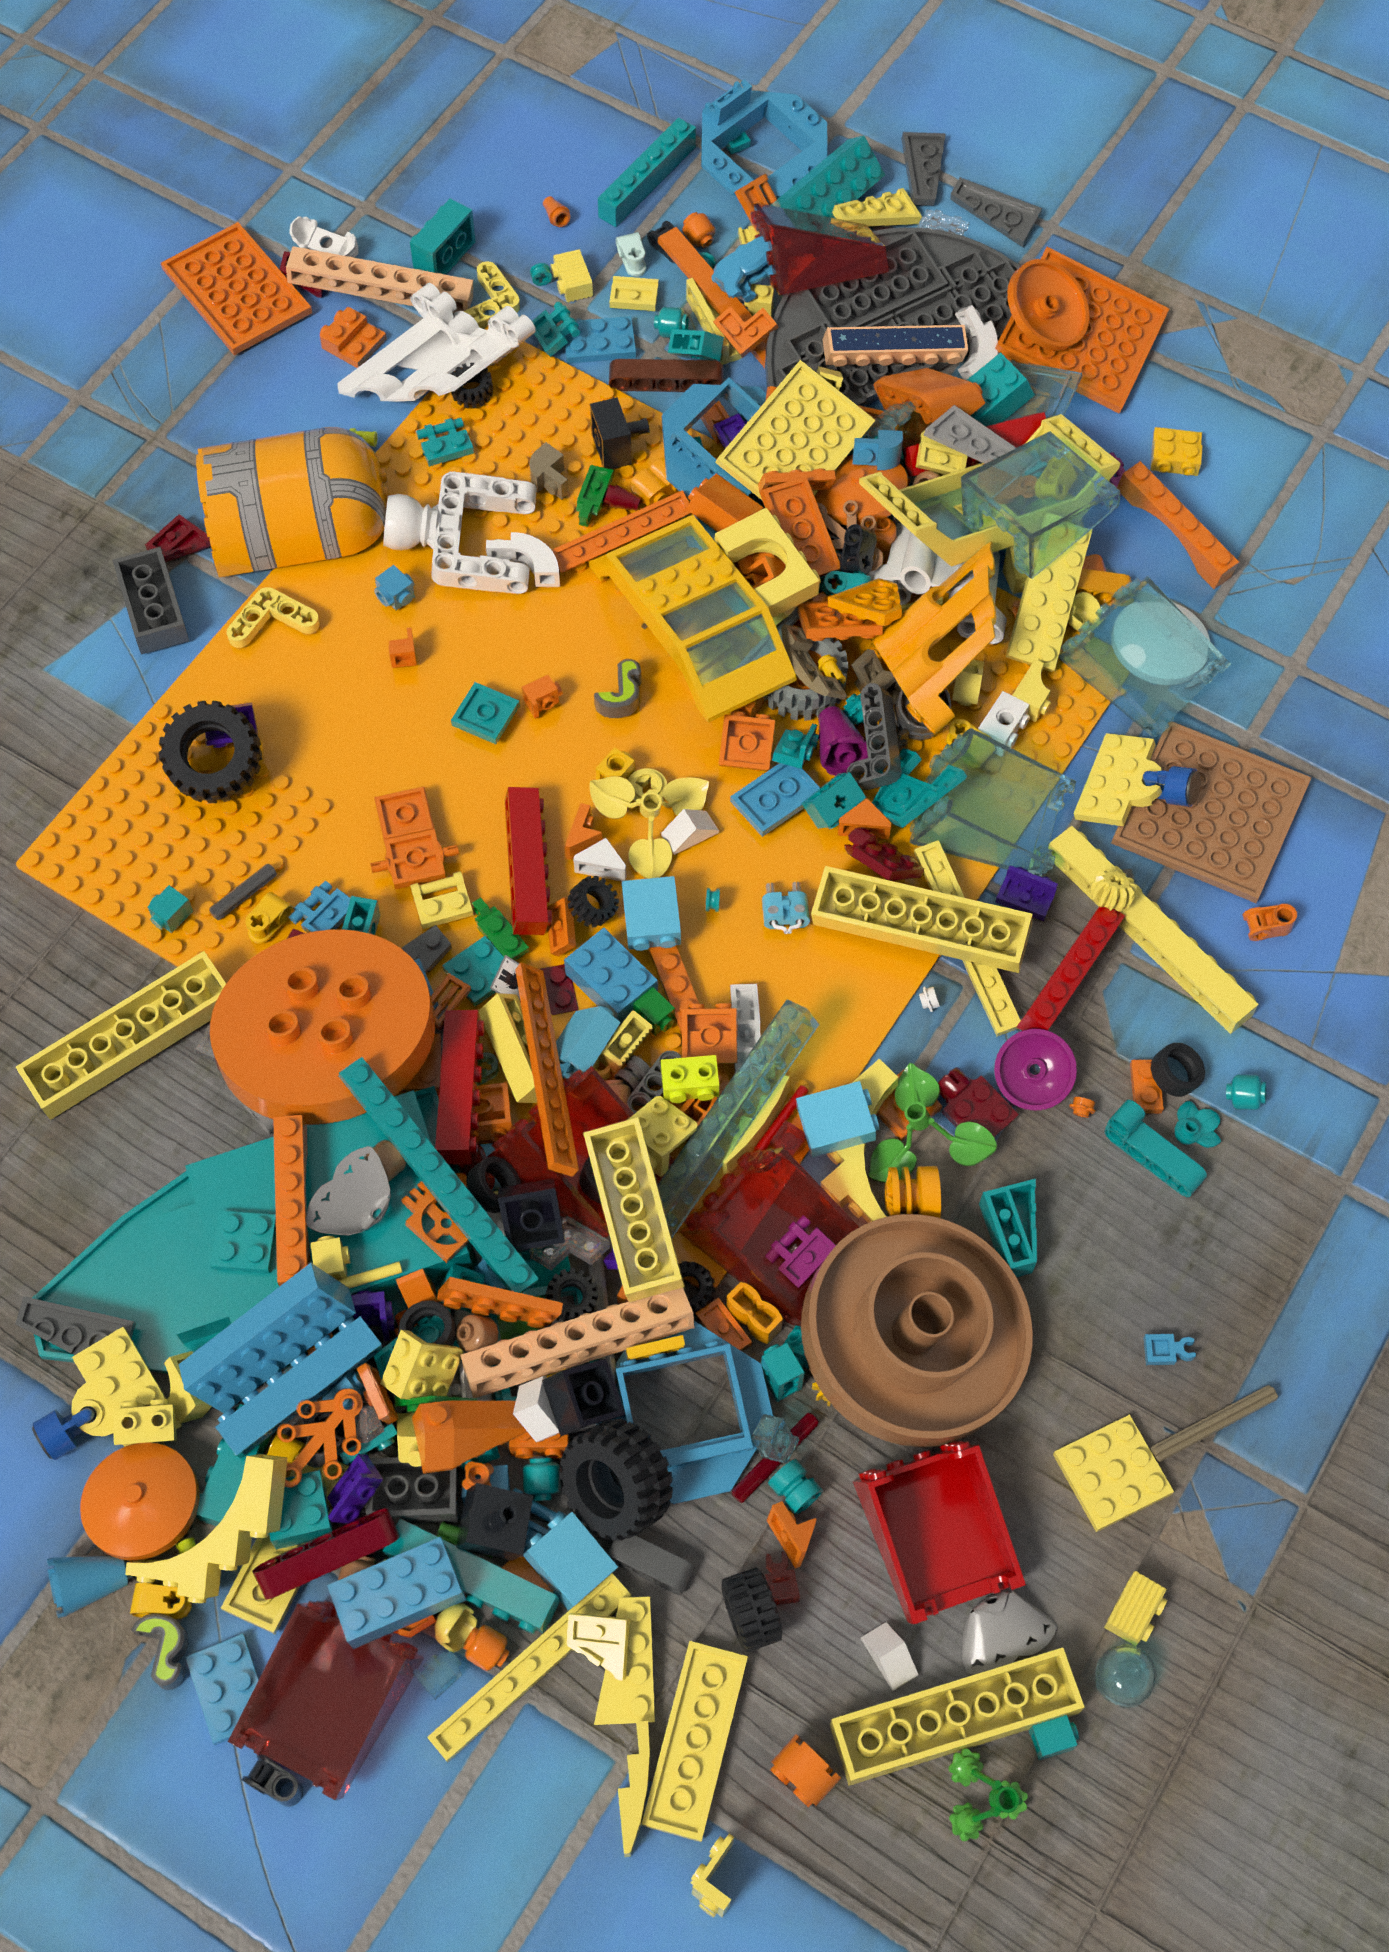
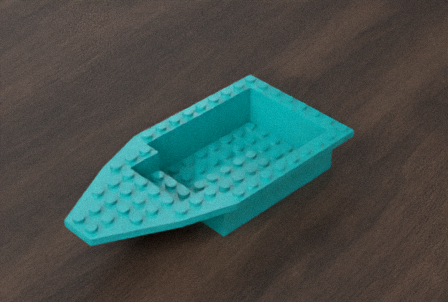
[32,1086,477,1374]

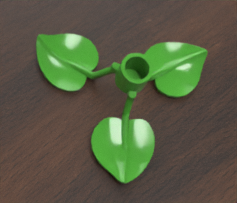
[869,1063,997,1182]

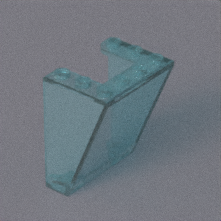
[961,431,1120,579]
[1058,576,1231,737]
[909,728,1076,876]

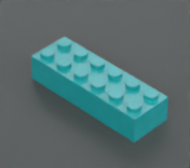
[760,135,885,235]

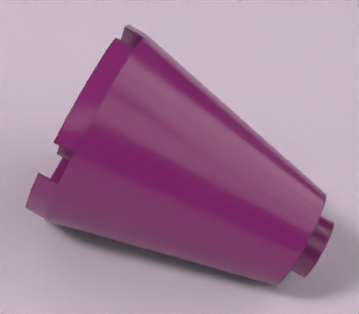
[818,706,868,776]

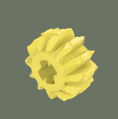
[1090,869,1137,912]

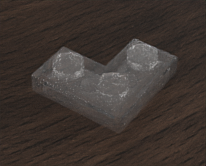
[529,1216,610,1271]

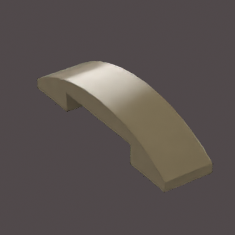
[781,624,847,700]

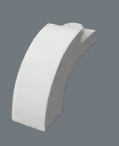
[955,305,998,380]
[486,532,560,587]

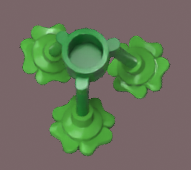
[948,1748,1028,1842]

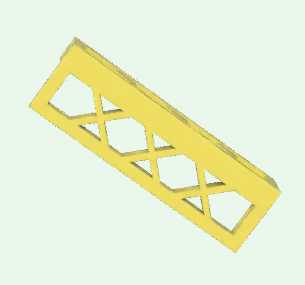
[686,278,742,365]

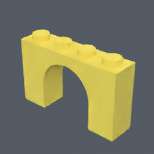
[715,508,820,618]

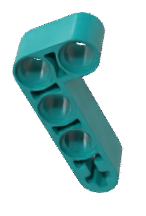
[1104,1100,1207,1197]

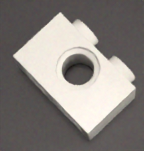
[978,691,1030,755]

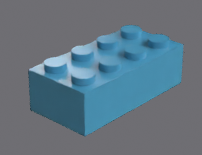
[327,1537,466,1649]

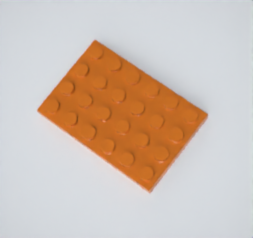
[161,222,312,355]

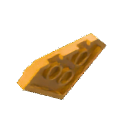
[828,578,902,626]

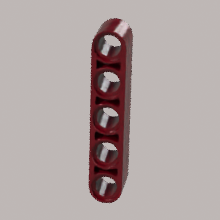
[252,1508,400,1599]

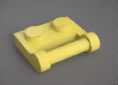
[410,871,474,929]

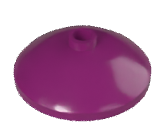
[994,1029,1077,1110]

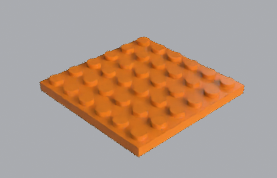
[995,247,1169,413]

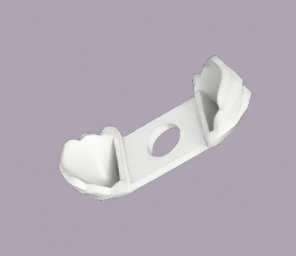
[290,216,358,258]

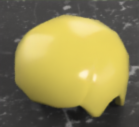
[1068,591,1102,633]
[434,1603,477,1653]

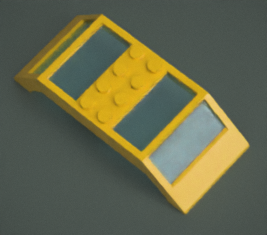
[589,515,797,723]

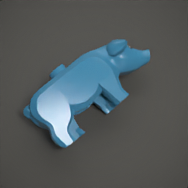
[712,222,815,303]

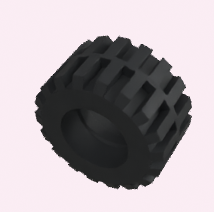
[721,1567,783,1653]

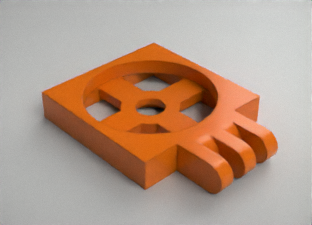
[401,1181,469,1263]

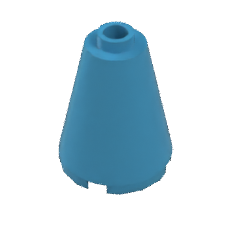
[46,1556,133,1618]

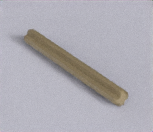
[1150,1385,1278,1462]

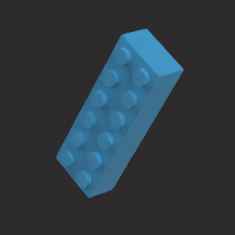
[179,1263,356,1413]
[215,1316,382,1459]

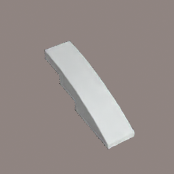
[730,984,763,1087]

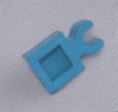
[1143,1334,1196,1365]

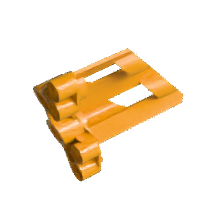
[869,541,996,734]

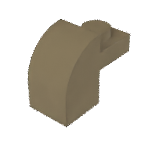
[529,442,569,500]
[852,649,902,705]

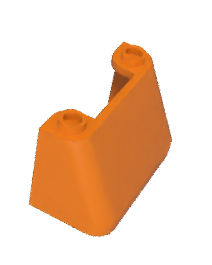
[874,368,985,424]

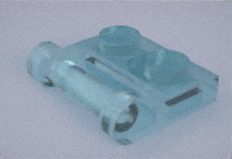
[864,401,916,439]

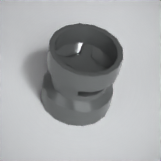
[614,1055,650,1093]

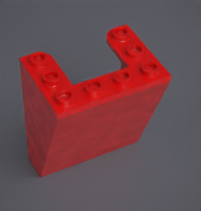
[853,1441,1026,1625]

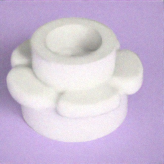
[919,987,940,1012]

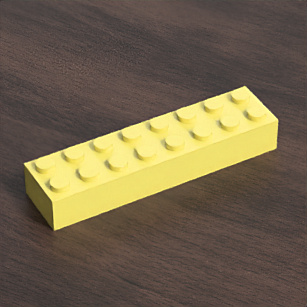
[811,866,1032,973]
[16,951,226,1120]
[830,1648,1085,1786]

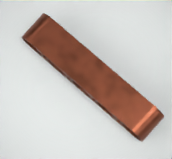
[609,359,723,392]

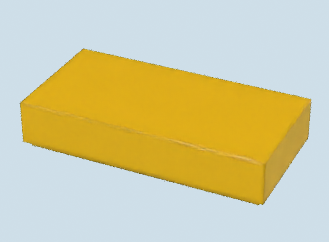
[626,1335,685,1360]

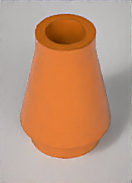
[543,196,570,227]

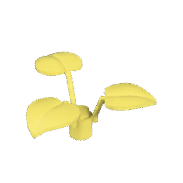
[590,776,709,879]

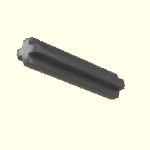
[209,864,277,920]

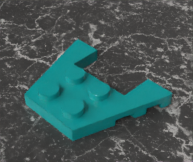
[872,748,968,828]

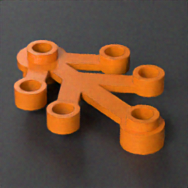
[277,1388,363,1487]

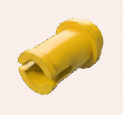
[818,654,846,684]

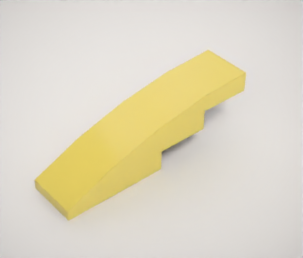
[721,1073,791,1175]
[618,1721,650,1857]

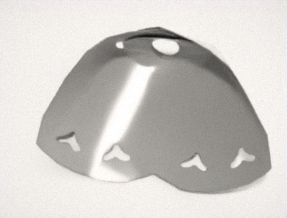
[306,1146,391,1235]
[962,1591,1057,1675]

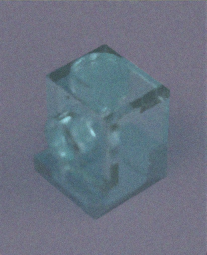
[751,1414,799,1464]
[412,1651,462,1700]

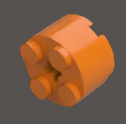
[770,1734,841,1808]

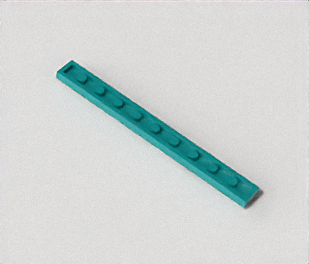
[338,1057,539,1293]

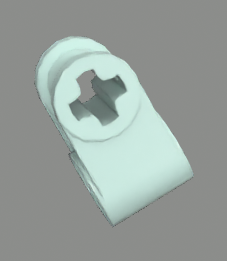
[616,232,646,277]

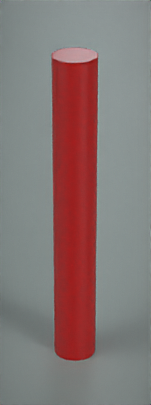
[754,1085,809,1155]

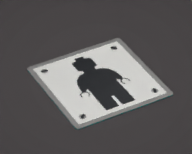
[490,955,521,1003]

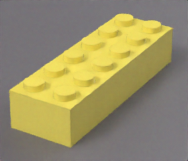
[583,1117,685,1302]

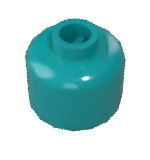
[654,307,689,338]
[1226,1074,1267,1110]
[523,1458,561,1501]

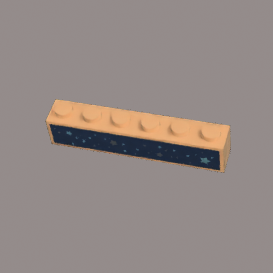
[823,325,968,367]

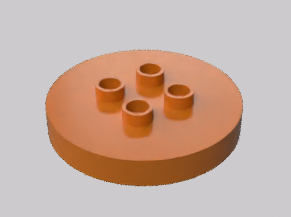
[210,930,435,1125]

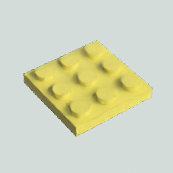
[1053,1415,1174,1532]

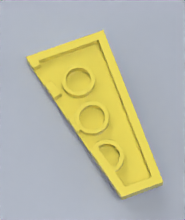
[832,188,922,228]
[594,1597,655,1725]

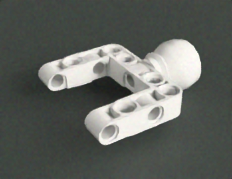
[383,472,537,594]

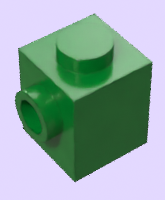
[633,987,675,1036]

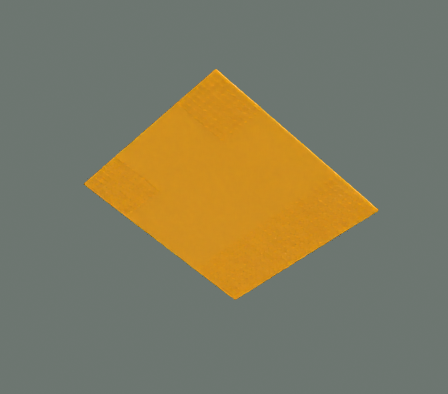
[16,325,1131,1293]

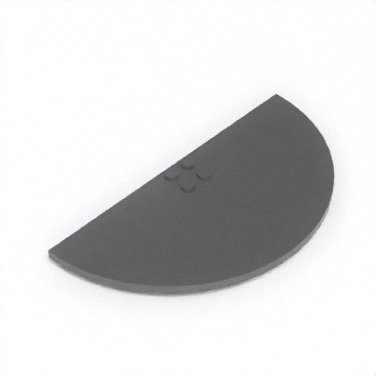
[765,227,1021,407]

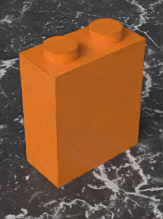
[686,473,764,532]

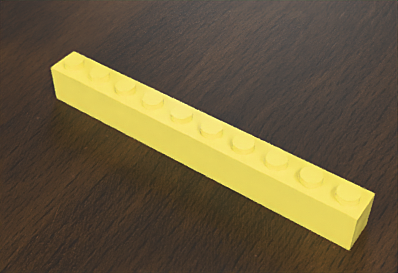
[1046,826,1259,1034]

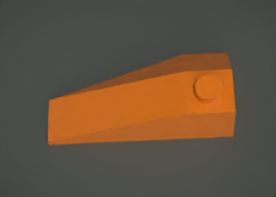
[412,1401,527,1474]

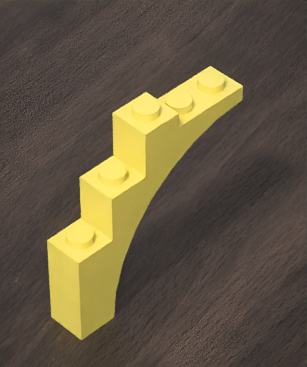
[821,1059,898,1223]
[125,1454,288,1603]

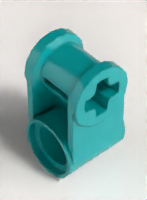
[822,571,871,596]

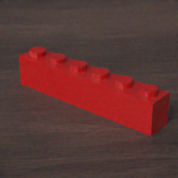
[902,412,1046,477]
[504,787,552,935]
[1016,906,1125,1031]
[435,1010,485,1165]

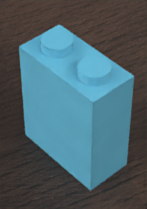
[622,876,681,951]
[556,1006,621,1079]
[796,1081,879,1158]
[523,1512,618,1610]

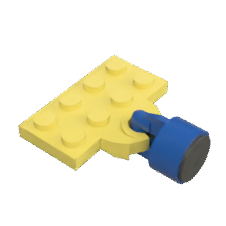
[1073,733,1201,826]
[32,1327,182,1460]

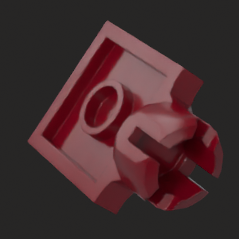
[844,827,925,881]
[938,1067,1019,1137]

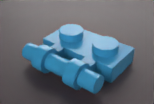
[289,881,351,933]

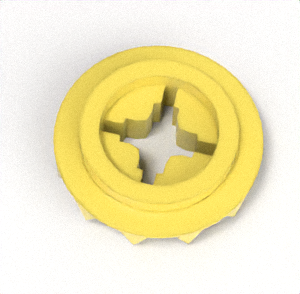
[628,768,667,801]

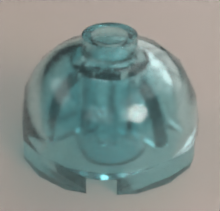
[1094,1644,1157,1708]

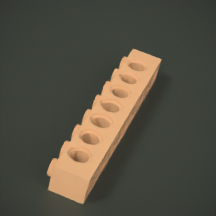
[286,246,473,313]
[461,1288,694,1398]

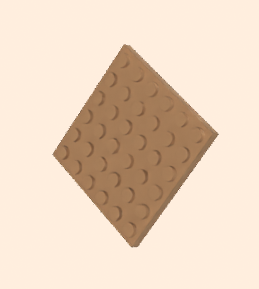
[1111,720,1312,903]

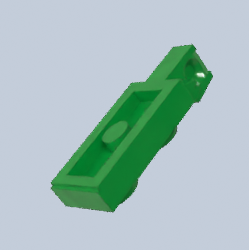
[576,465,614,527]
[472,897,529,961]

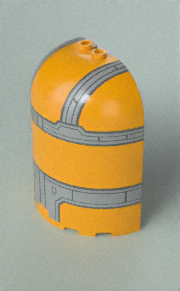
[196,427,390,577]

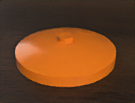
[1007,259,1089,351]
[814,455,909,525]
[80,1443,200,1561]

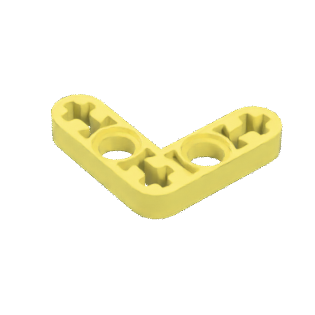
[463,261,520,329]
[227,587,320,648]

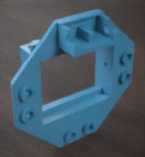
[701,79,827,202]
[662,377,766,509]
[614,1321,774,1504]

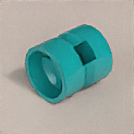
[768,1459,823,1516]

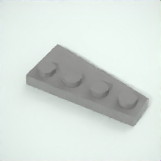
[924,405,1031,477]

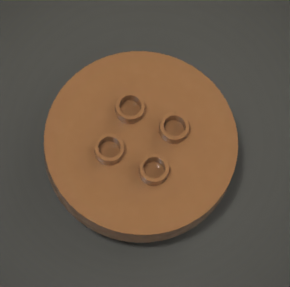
[801,1214,1033,1447]

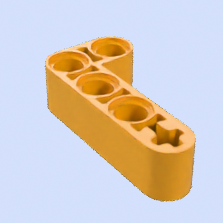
[1075,568,1135,607]

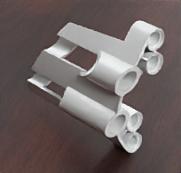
[337,283,536,402]
[868,507,1006,644]

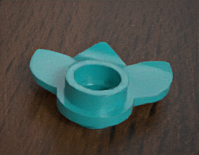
[1174,1101,1221,1148]

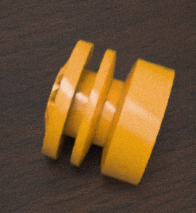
[885,1166,941,1218]

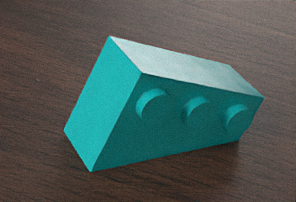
[979,1179,1037,1277]

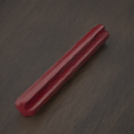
[731,1412,819,1503]

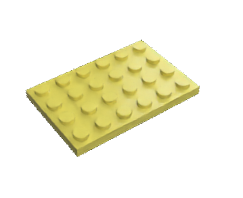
[715,360,875,500]

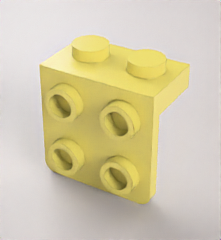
[628,1096,698,1177]
[380,1330,463,1400]
[691,1833,734,1918]

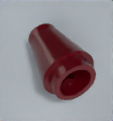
[604,484,641,511]

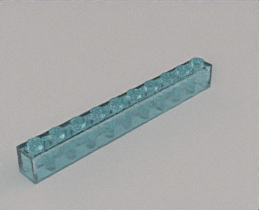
[658,999,819,1238]

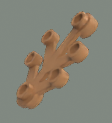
[817,500,883,571]

